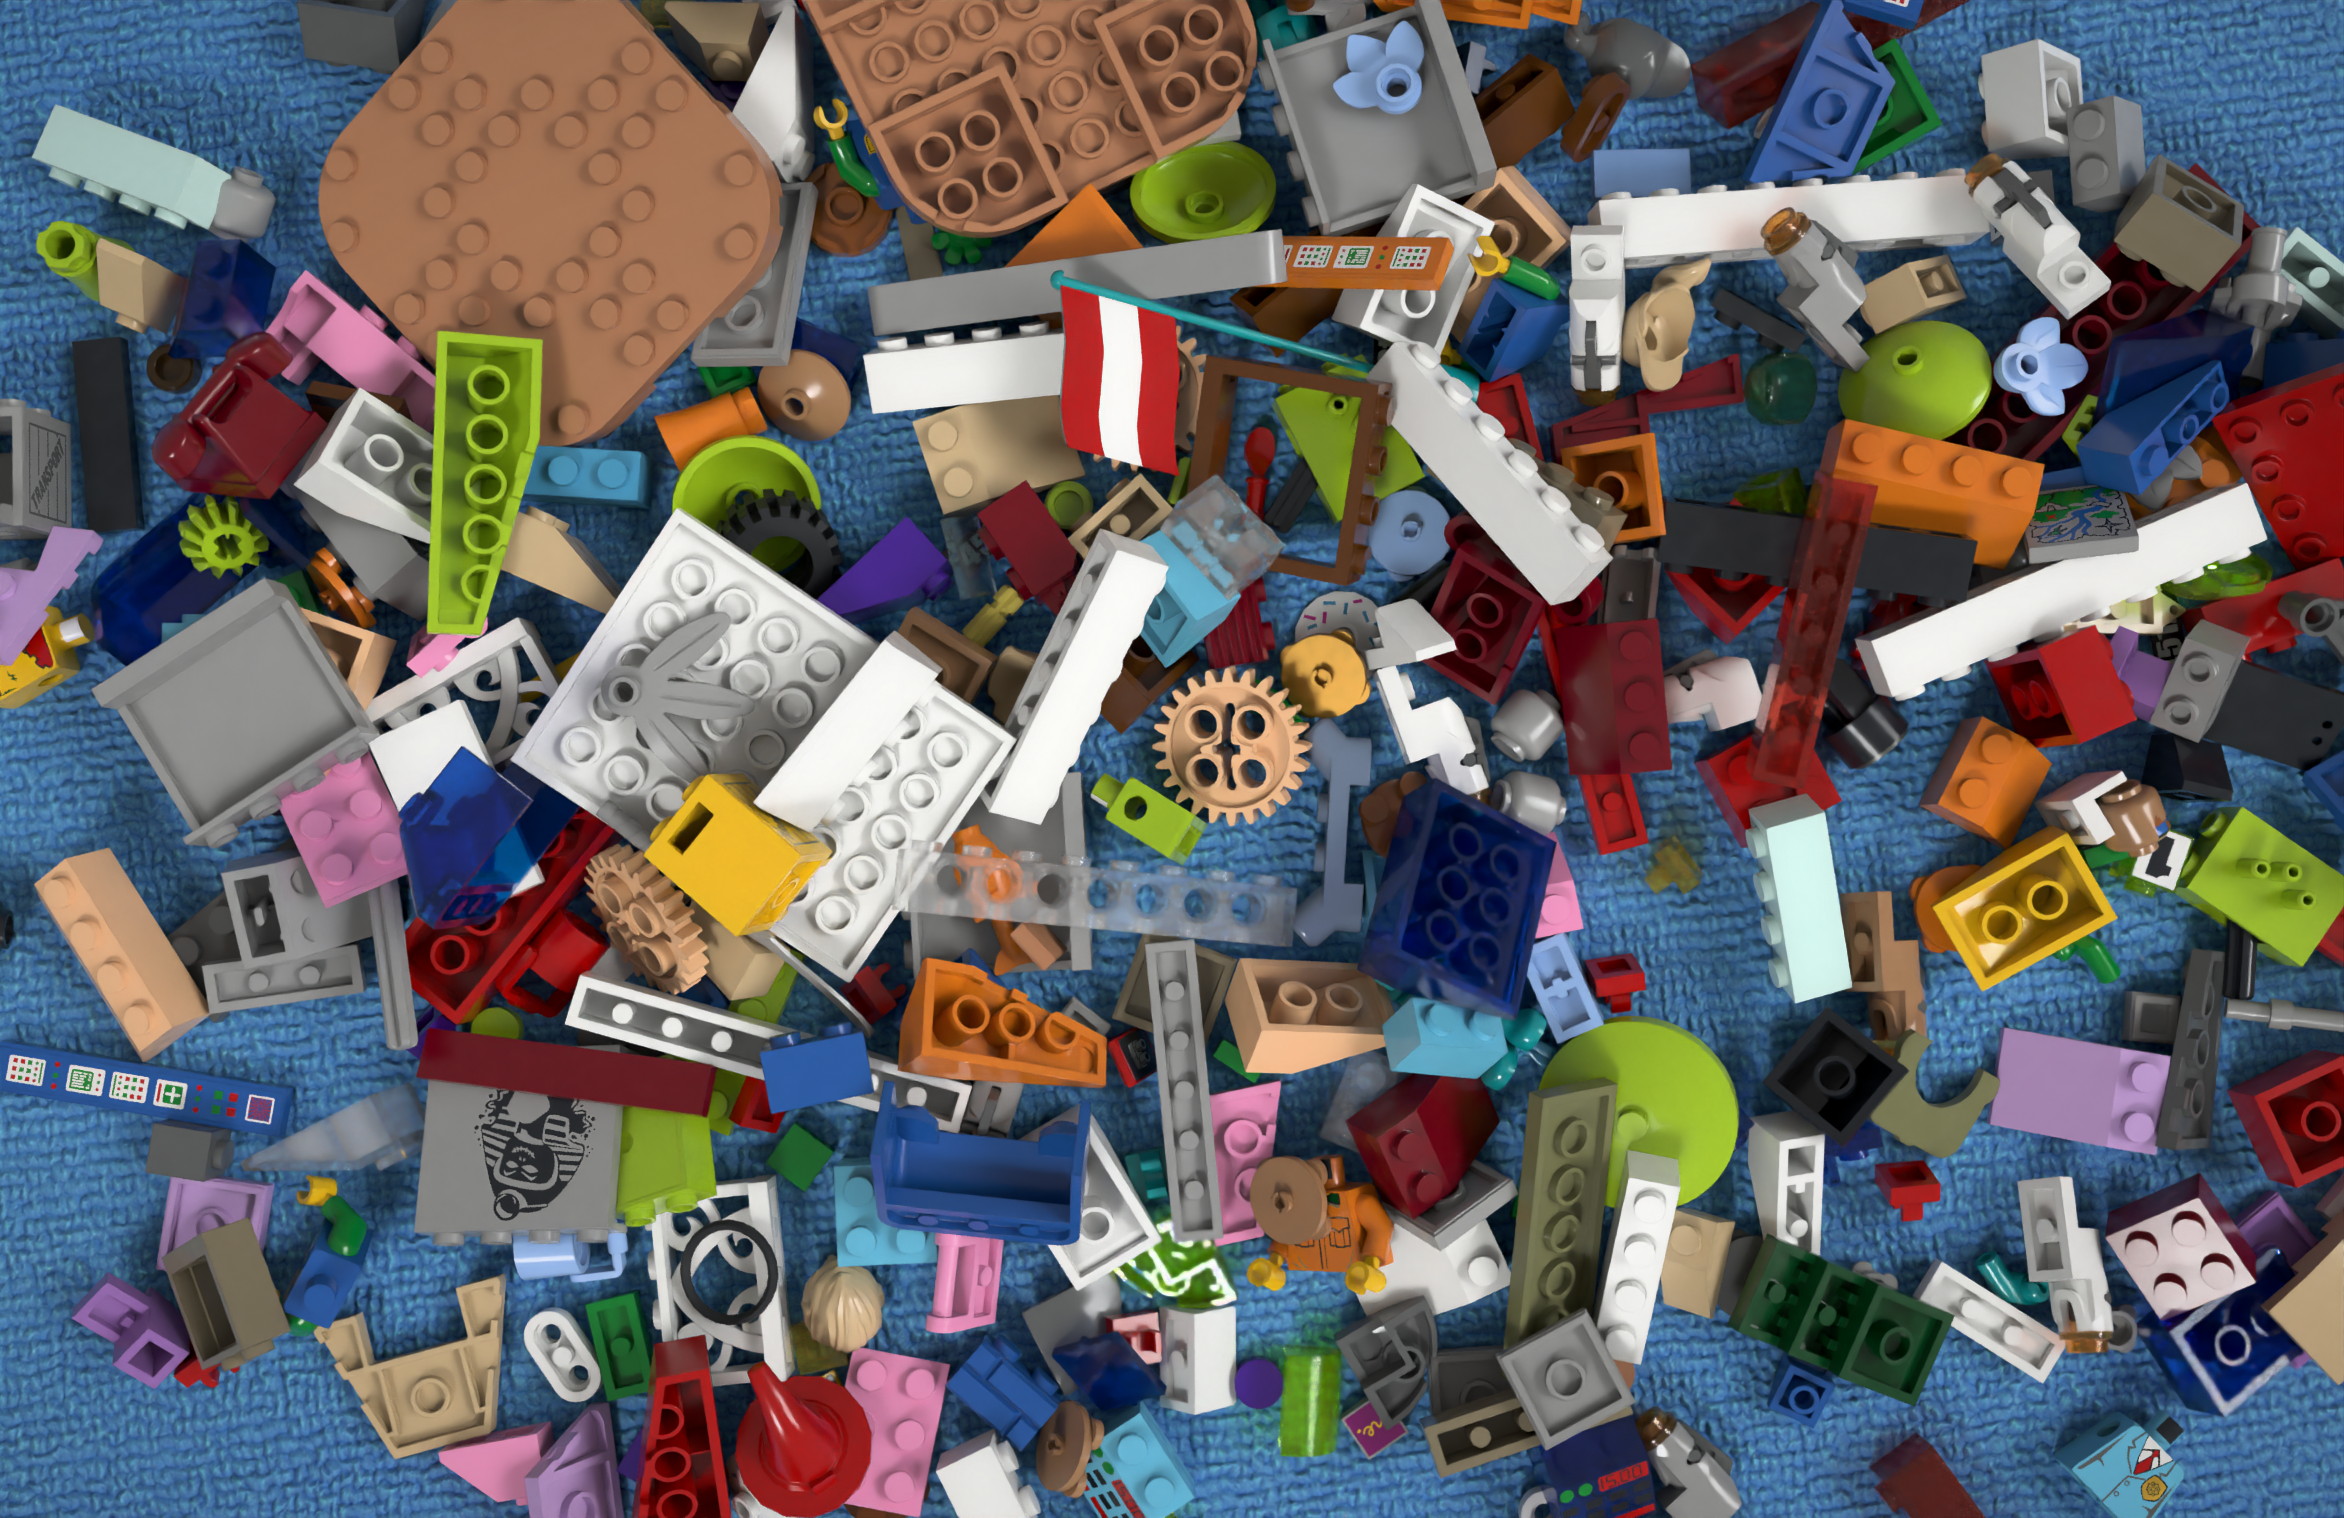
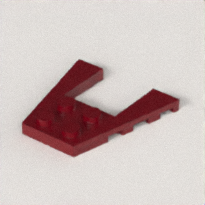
[1548,353,1757,508]

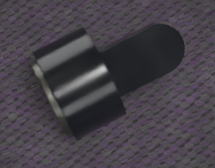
[1804,658,1909,770]

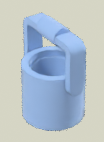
[513,1218,628,1282]

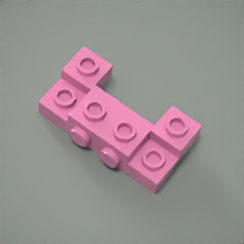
[265,270,436,436]

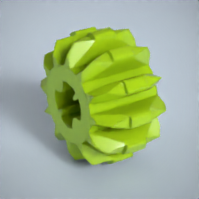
[178,494,269,579]

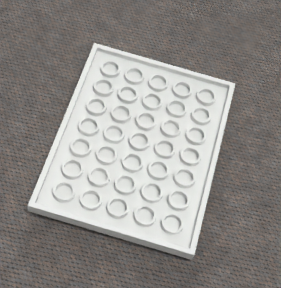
[511,508,1018,983]

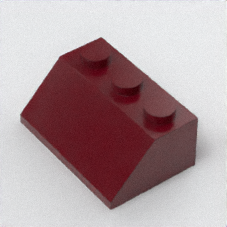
[1555,617,1672,775]

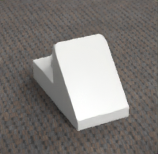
[1360,599,1457,670]

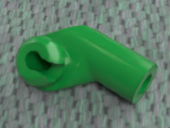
[2051,935,2121,984]

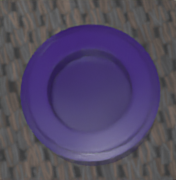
[1234,1356,1284,1409]

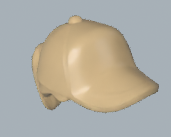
[1622,258,1711,392]

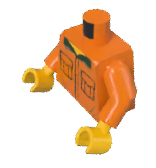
[1246,1154,1394,1295]

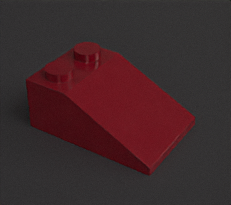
[1345,1073,1500,1220]

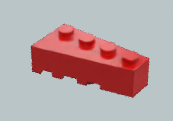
[631,1334,732,1518]

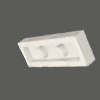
[1913,1258,2069,1383]

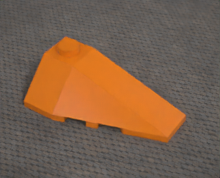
[898,957,1107,1088]

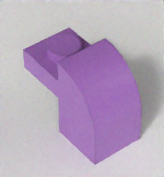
[2107,626,2174,722]
[72,1272,190,1389]

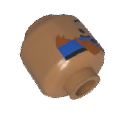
[2096,779,2171,857]

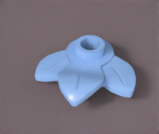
[1333,20,1425,114]
[1993,317,2088,416]

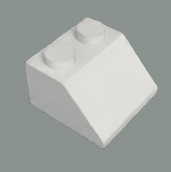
[1978,39,2083,160]

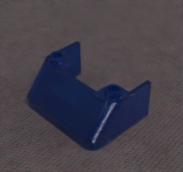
[90,492,311,666]
[398,746,581,930]

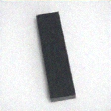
[72,337,145,535]

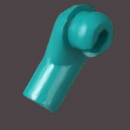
[1975,1251,2050,1306]

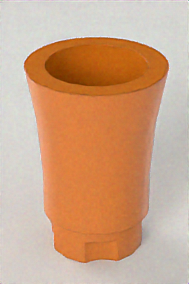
[654,387,768,472]

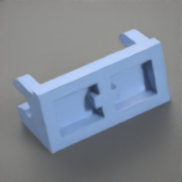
[1517,933,1605,1044]

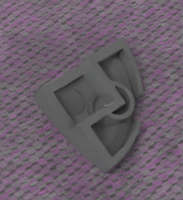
[1022,1269,1122,1396]
[1333,1295,1438,1430]

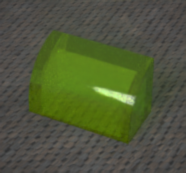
[1278,1344,1343,1457]

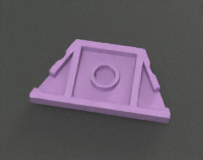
[524,1402,624,1518]

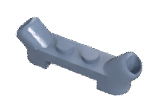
[1287,718,1372,947]

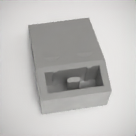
[221,848,404,970]

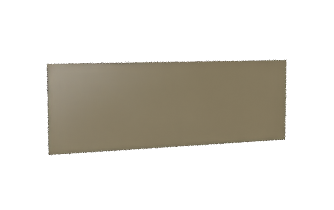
[895,206,943,281]

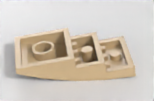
[2261,1209,2344,1385]

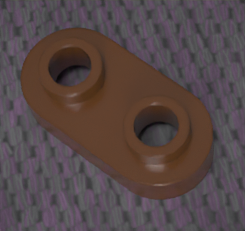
[1560,72,1631,163]

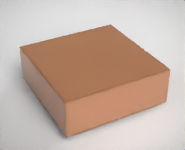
[1010,914,1068,970]

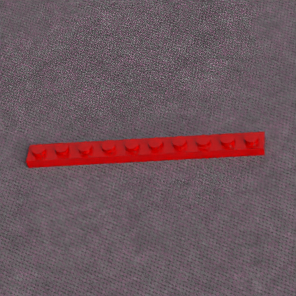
[1476,373,1649,855]

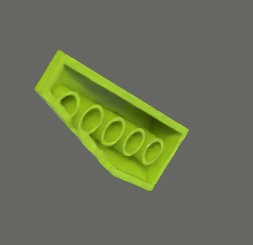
[427,331,543,636]

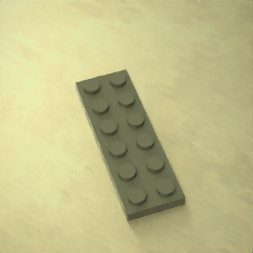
[1501,1077,1618,1380]

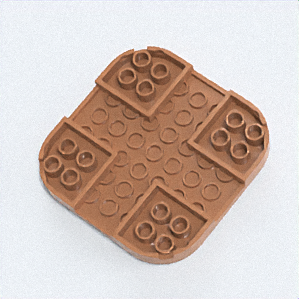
[318,0,783,447]
[802,0,1257,238]

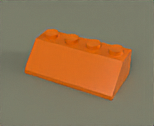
[1810,419,2045,571]

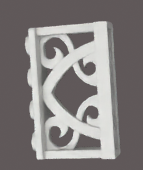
[365,617,563,773]
[645,1174,795,1387]

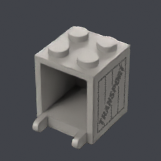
[0,399,72,541]

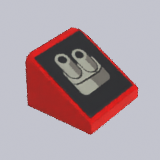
[1107,1027,1157,1088]

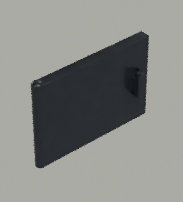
[2203,658,2344,771]

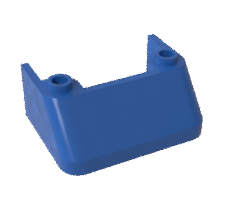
[870,1081,1091,1246]

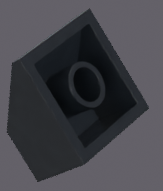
[1762,1006,1909,1148]

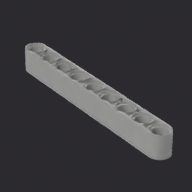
[866,229,1288,336]

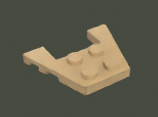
[314,1273,506,1459]

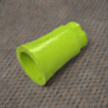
[36,221,136,302]

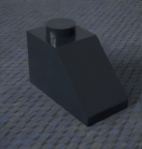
[2141,732,2234,803]

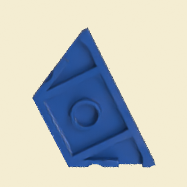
[1741,0,1895,183]

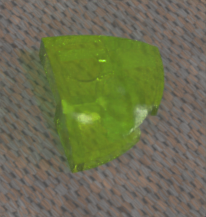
[2160,552,2273,600]
[1114,1213,1239,1308]

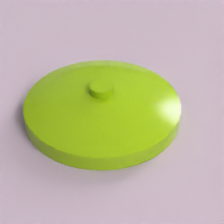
[1538,1016,1739,1208]

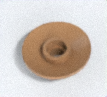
[758,349,851,441]

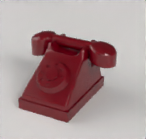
[151,331,328,500]
[1421,508,1604,706]

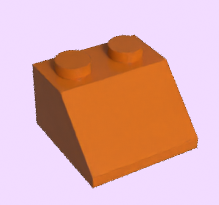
[1561,433,1666,544]
[1918,716,2052,850]

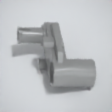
[2205,227,2303,387]

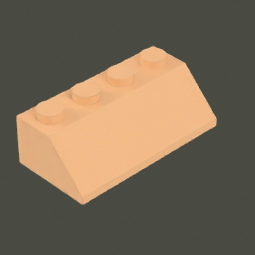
[34,848,211,1062]

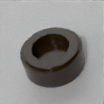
[146,343,202,395]

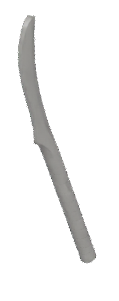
[596,799,875,1039]

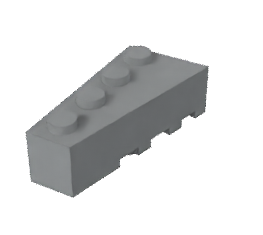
[279,430,430,622]

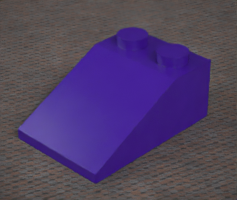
[817,516,957,625]

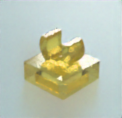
[1644,834,1703,894]

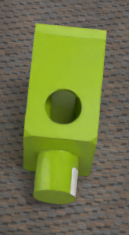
[1091,773,1208,866]

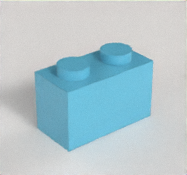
[1382,997,1508,1079]

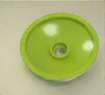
[1130,141,1277,244]
[1838,320,1993,440]
[672,435,821,573]

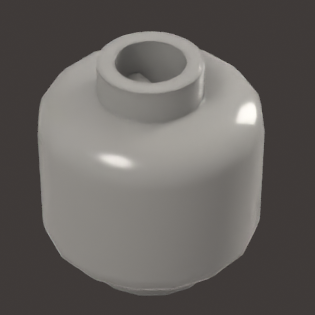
[208,166,276,244]
[1491,689,1564,763]
[1489,770,1566,839]

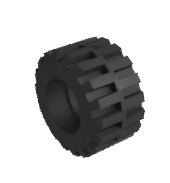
[715,488,843,600]

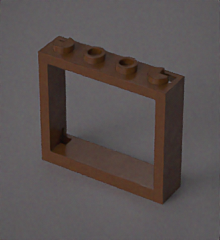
[1183,354,1395,586]

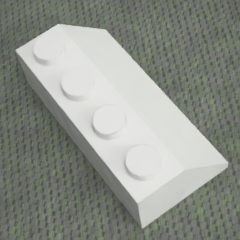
[753,630,942,833]

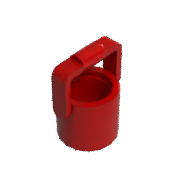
[495,907,610,1018]

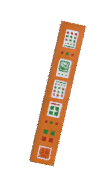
[1251,236,1454,291]

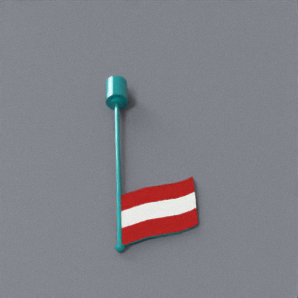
[1050,270,1479,476]

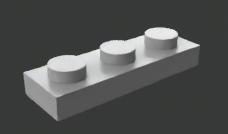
[202,941,367,1014]

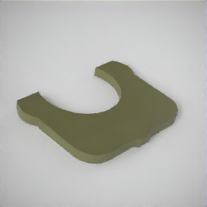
[1869,1028,2000,1158]

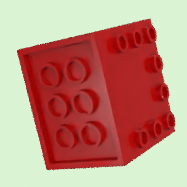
[2211,362,2344,570]

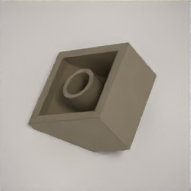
[2113,154,2244,293]

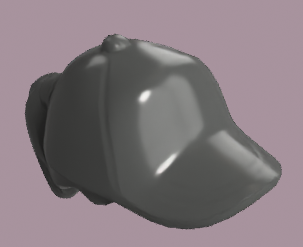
[1563,10,1690,101]

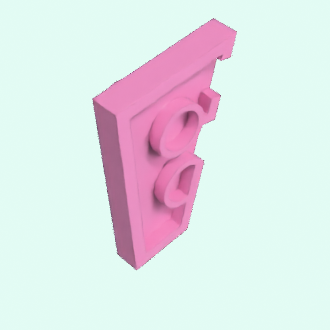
[1210,1079,1281,1246]

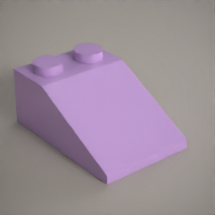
[1987,1027,2171,1155]

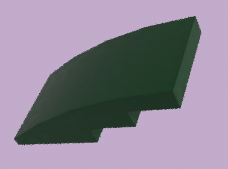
[1727,1233,1955,1407]

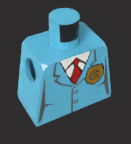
[2053,1410,2184,1518]

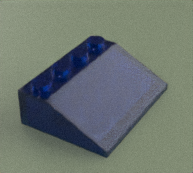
[1357,778,1557,1020]

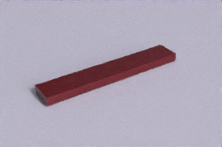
[416,1028,717,1118]

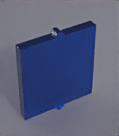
[1051,1331,1167,1411]

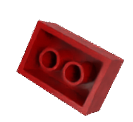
[1984,625,2137,748]

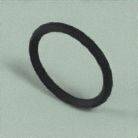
[680,1219,778,1325]

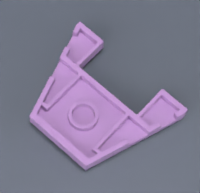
[0,526,103,666]

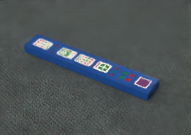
[0,1039,294,1137]

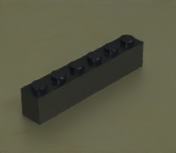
[1653,496,1978,607]

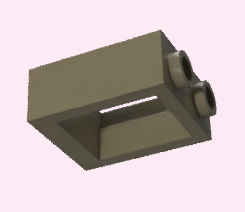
[161,1217,291,1372]

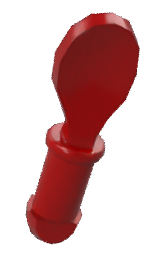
[1242,427,1275,530]

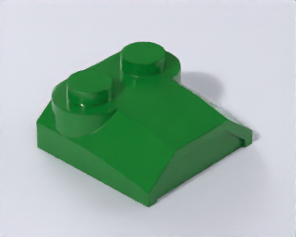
[1851,38,1942,176]

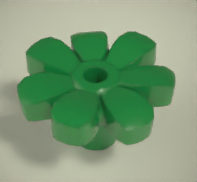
[931,227,993,267]

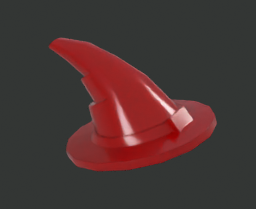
[735,1361,873,1518]

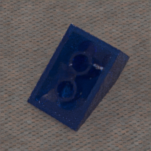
[2091,308,2255,430]
[2136,1244,2303,1417]

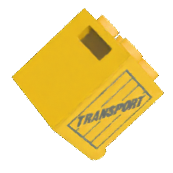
[643,773,833,937]

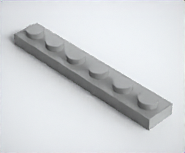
[1145,939,1224,1243]

